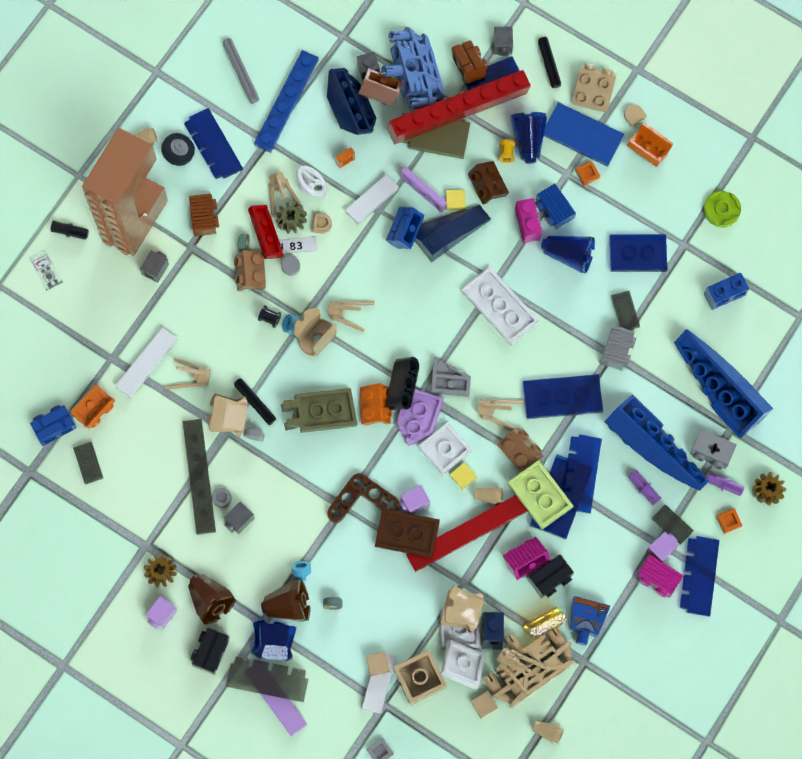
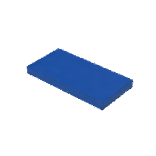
[541,102,624,167]

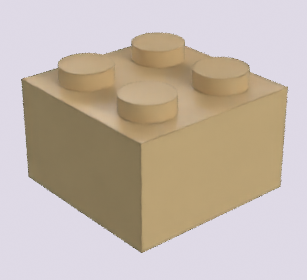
[393,650,447,706]

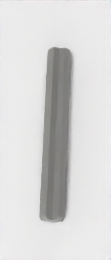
[223,38,259,104]

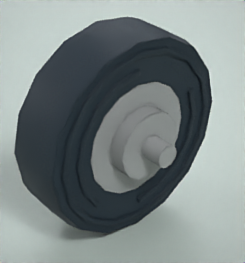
[161,133,195,166]

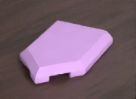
[396,389,444,446]

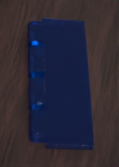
[184,108,243,179]
[563,434,602,514]
[680,536,720,617]

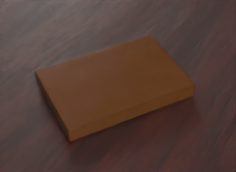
[375,508,440,559]

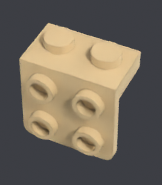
[572,64,616,112]

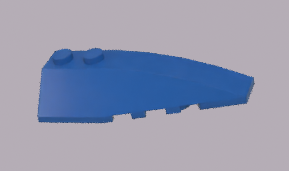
[674,329,774,438]
[604,394,709,491]

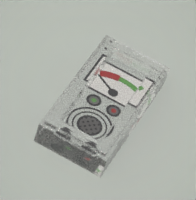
[28,249,63,291]

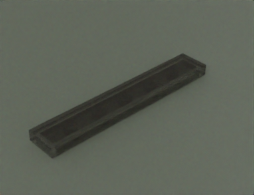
[182,419,216,535]

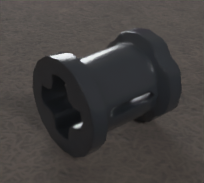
[258,305,282,328]

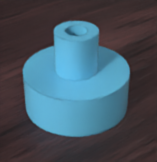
[282,314,299,334]
[291,561,311,581]

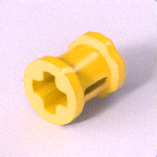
[498,139,516,163]

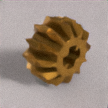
[752,472,786,506]
[144,554,177,588]

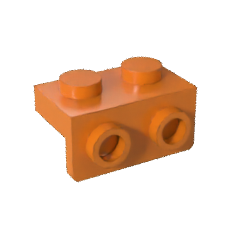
[627,123,673,167]
[360,383,392,426]
[69,384,115,429]

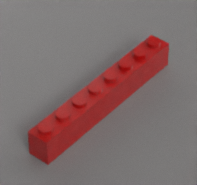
[386,70,531,145]

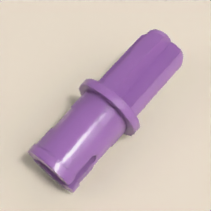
[628,470,662,506]
[707,471,744,496]

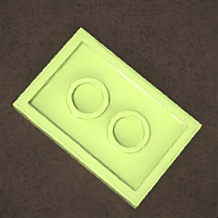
[507,460,574,530]

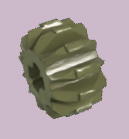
[276,202,307,234]

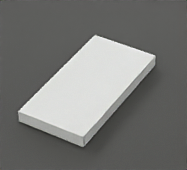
[461,266,539,346]

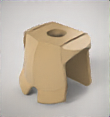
[293,308,337,357]
[208,393,248,437]
[441,585,484,634]

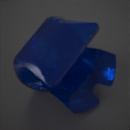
[251,620,296,661]

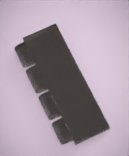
[225,656,309,703]

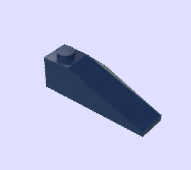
[415,205,491,263]

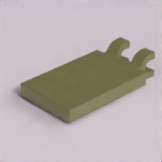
[400,113,470,159]
[281,388,358,433]

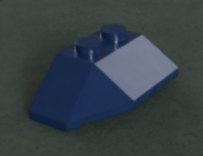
[327,68,377,135]

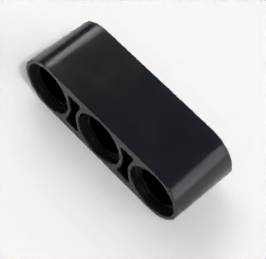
[386,357,419,411]

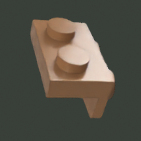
[234,250,266,291]
[497,428,544,472]

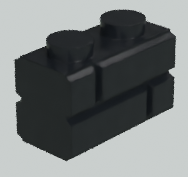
[528,554,574,598]
[190,627,230,675]

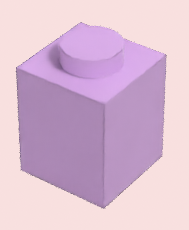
[399,485,430,514]
[646,532,679,562]
[146,596,177,629]

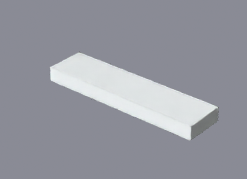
[115,327,178,399]

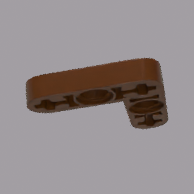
[327,473,399,523]

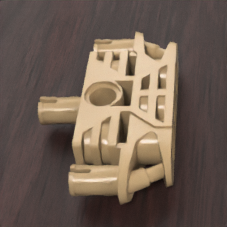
[482,626,575,708]

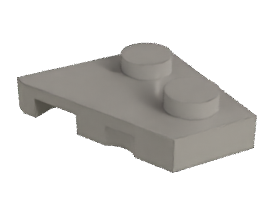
[431,356,471,397]

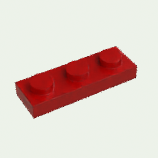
[248,205,284,259]

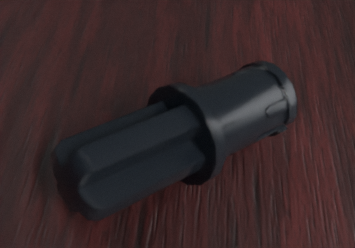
[50,220,89,240]

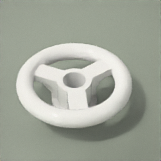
[296,166,327,197]

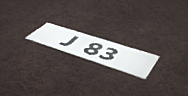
[279,237,317,254]

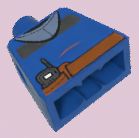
[570,596,611,646]

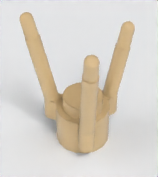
[268,172,304,216]
[328,301,375,332]
[164,358,211,389]
[478,399,525,431]
[497,647,548,692]

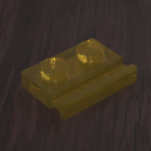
[522,607,567,638]

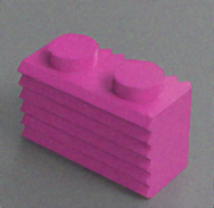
[515,198,542,243]
[503,537,551,580]
[636,554,684,598]

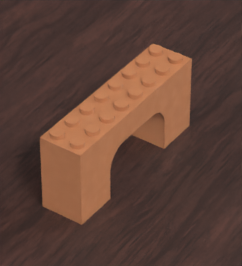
[81,127,168,256]

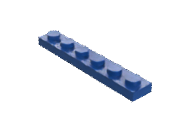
[254,50,319,153]

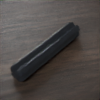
[538,37,561,88]
[234,378,276,425]

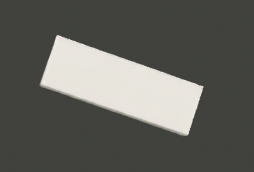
[345,174,399,225]
[362,651,396,714]

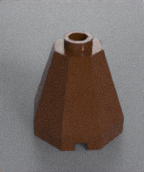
[188,574,236,625]
[261,580,311,622]

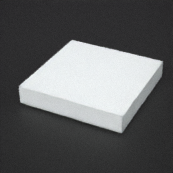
[418,422,472,476]
[440,608,480,649]
[440,639,485,690]

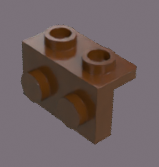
[468,161,509,205]

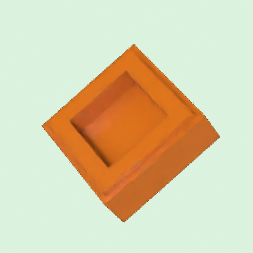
[336,147,355,169]
[575,161,600,186]
[716,508,743,534]

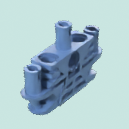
[381,27,444,110]

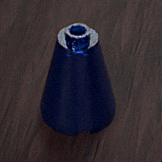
[510,112,547,164]
[541,236,595,274]

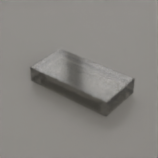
[611,291,640,330]
[73,441,104,485]
[651,505,694,545]

